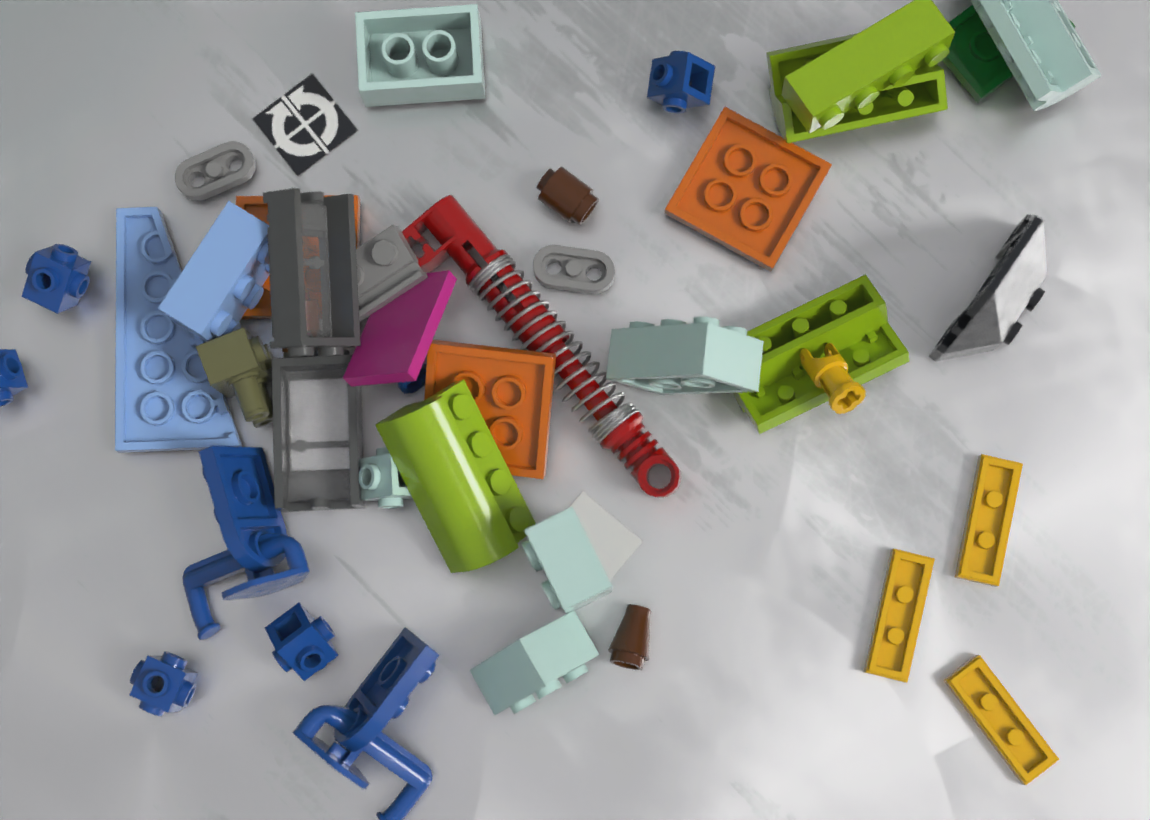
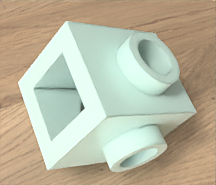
[359,447,413,509]

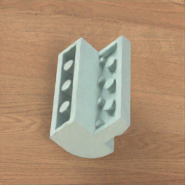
[970,0,1102,111]

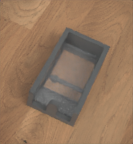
[263,188,361,356]
[272,349,365,512]

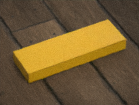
[955,454,1023,587]
[864,548,935,683]
[943,655,1059,785]

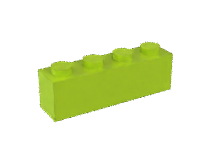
[782,0,955,134]

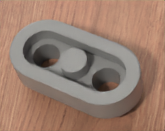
[175,141,256,201]
[533,245,615,294]

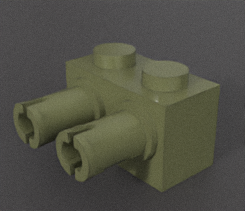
[196,327,274,428]

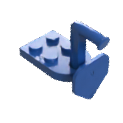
[182,446,310,640]
[293,627,439,820]

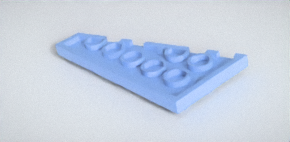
[115,207,243,453]

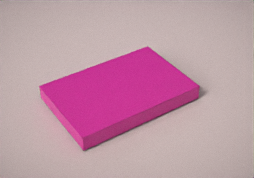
[343,270,457,387]

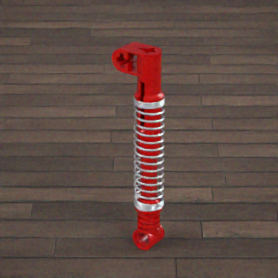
[402,195,682,498]

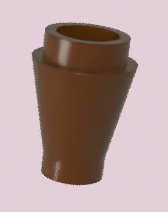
[608,604,652,670]

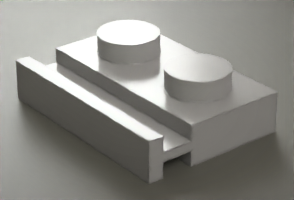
[356,225,428,321]

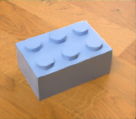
[158,201,270,342]

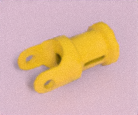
[800,343,866,414]

